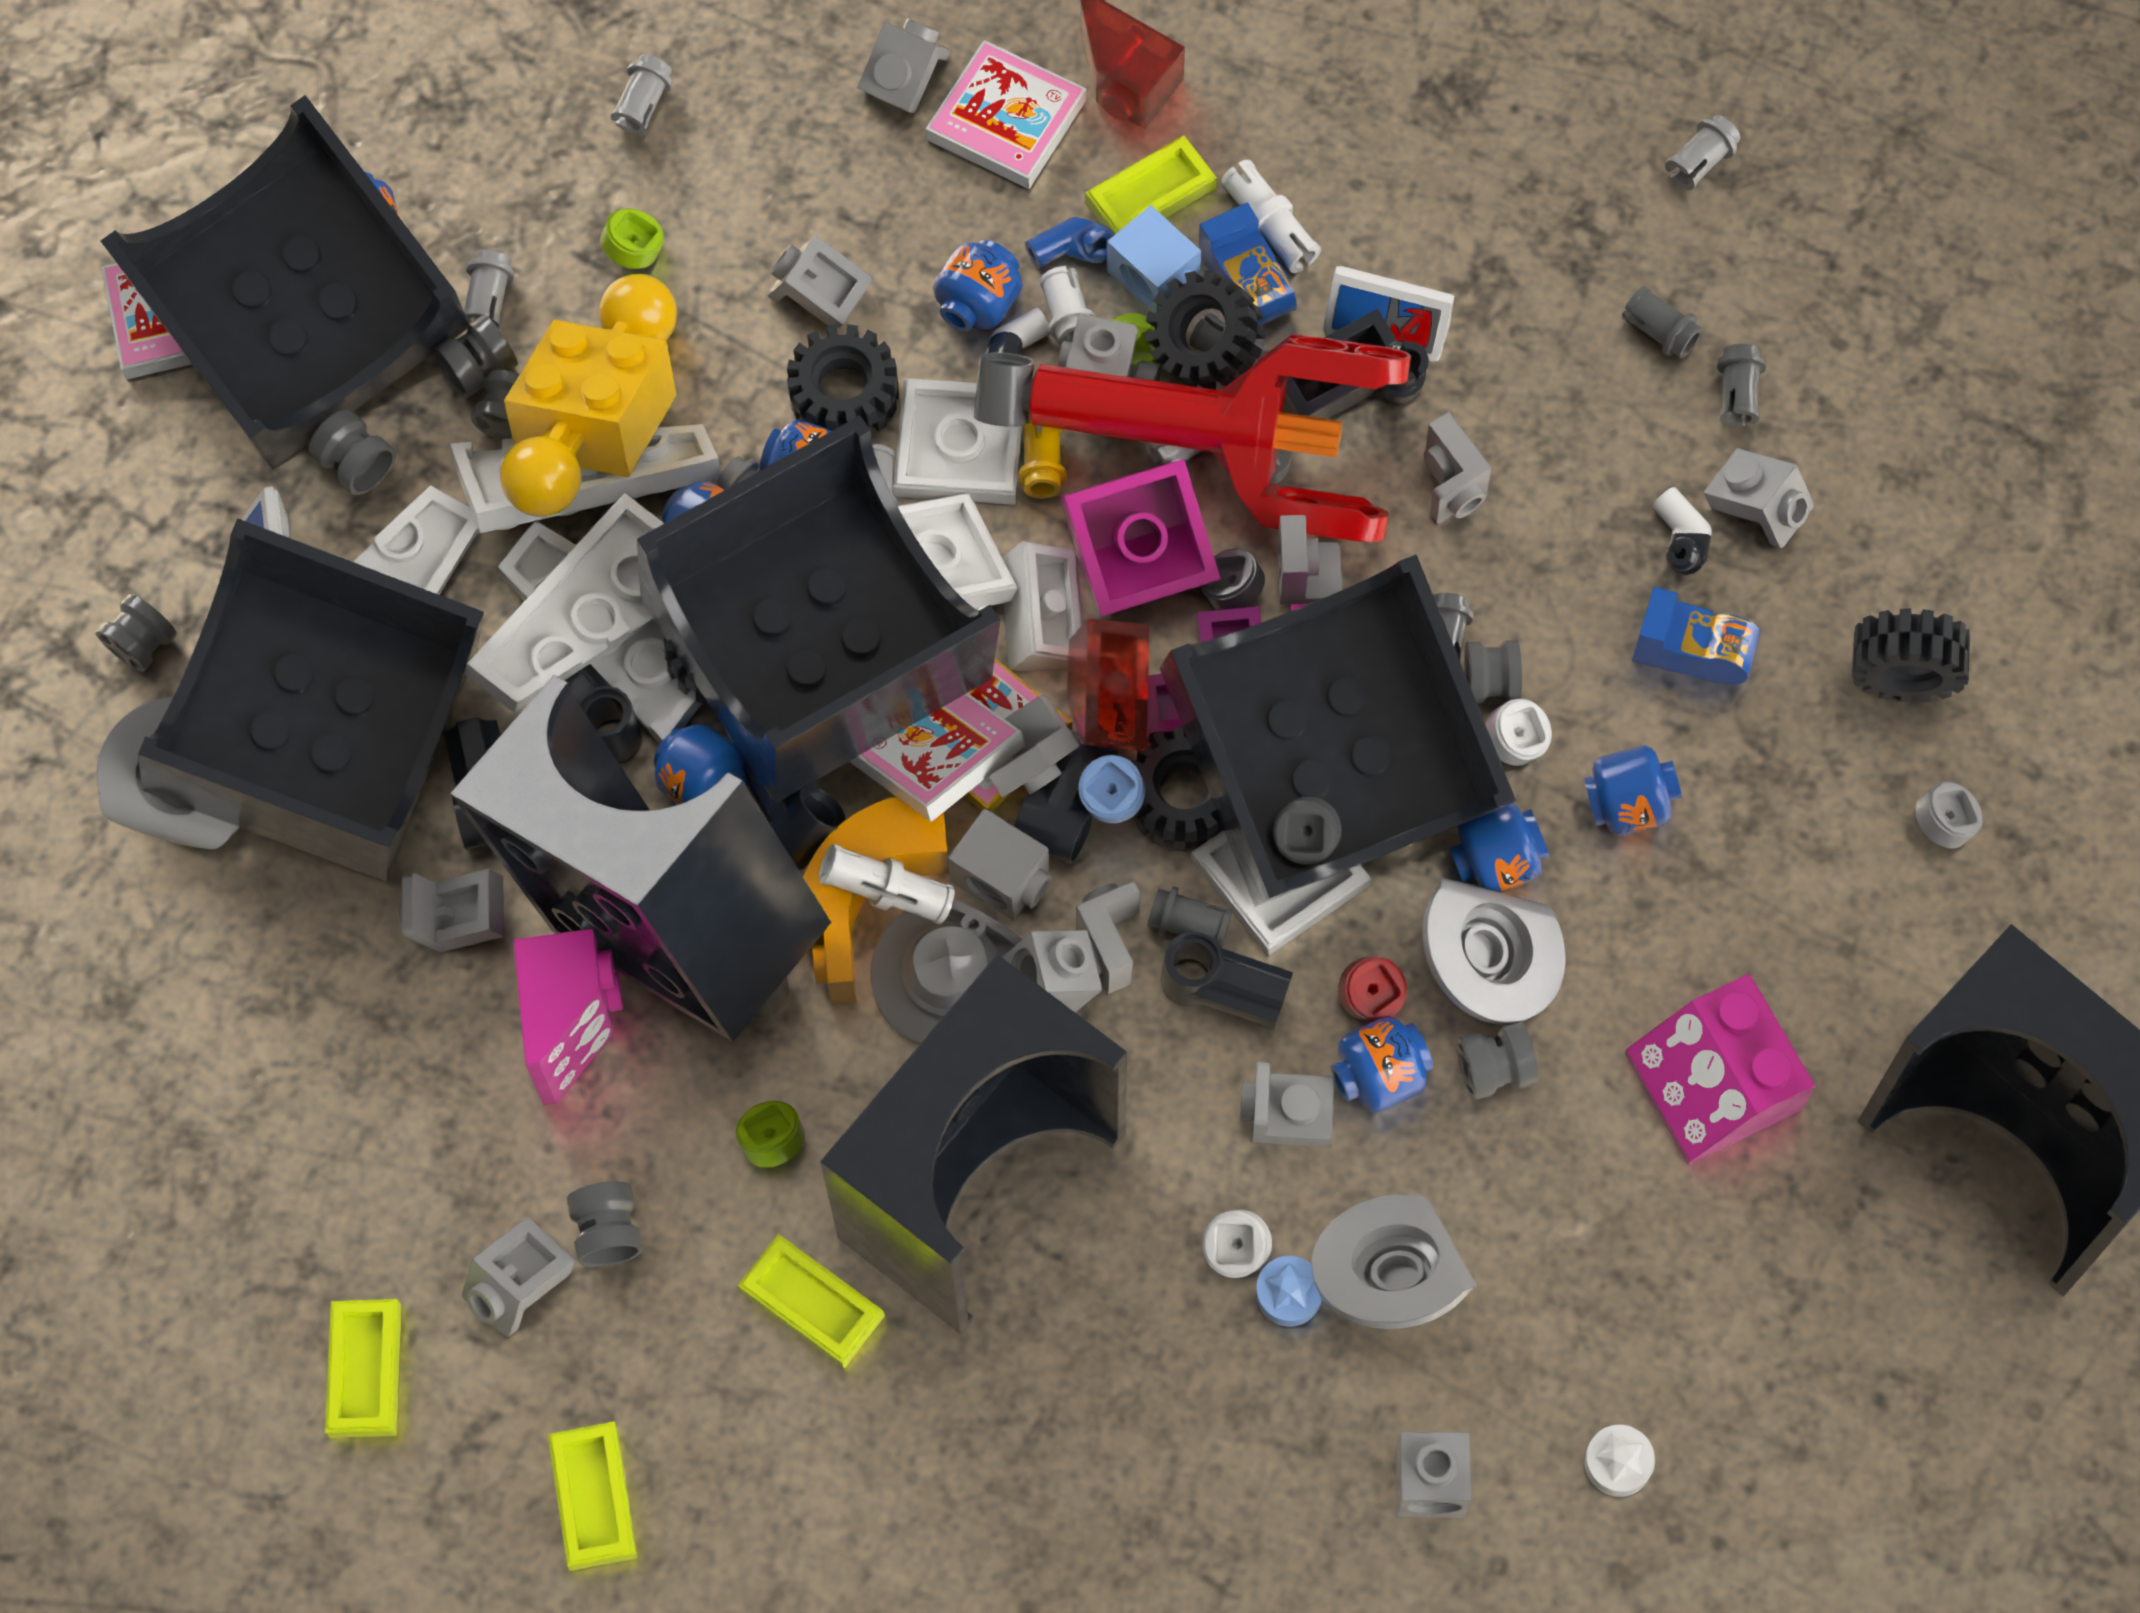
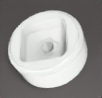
[1486,699,1552,766]
[1202,1210,1272,1278]
[1584,1425,1655,1497]

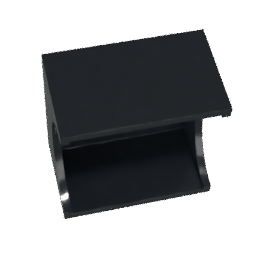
[100,95,469,470]
[637,416,1000,804]
[138,518,484,881]
[1159,554,1516,907]
[450,675,832,1042]
[1857,924,2140,1297]
[820,954,1127,1334]

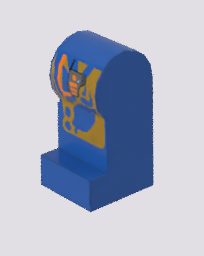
[1199,202,1297,325]
[1632,586,1761,685]

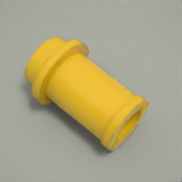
[1018,418,1067,499]

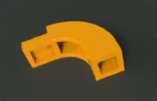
[803,796,949,1005]

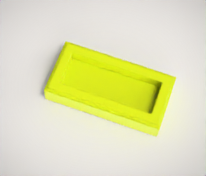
[1085,135,1217,235]
[737,1234,885,1368]
[325,1299,402,1438]
[548,1421,637,1571]

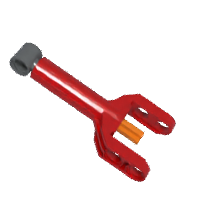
[974,333,1411,542]

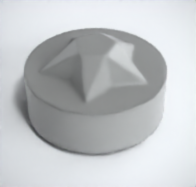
[1915,781,1983,848]

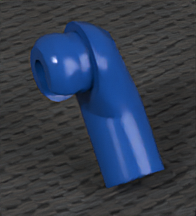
[1025,217,1114,268]

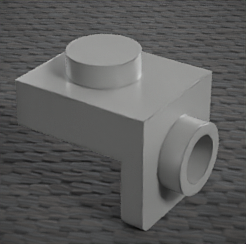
[857,18,951,113]
[1057,314,1138,377]
[1703,448,1814,548]
[989,695,1080,798]
[399,869,504,953]
[1076,882,1141,994]

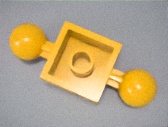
[500,274,677,517]

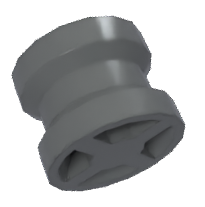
[471,370,520,441]
[95,594,177,672]
[1464,640,1522,704]

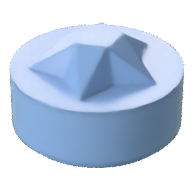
[1079,755,1145,823]
[1256,1256,1322,1327]

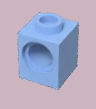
[1107,205,1201,314]

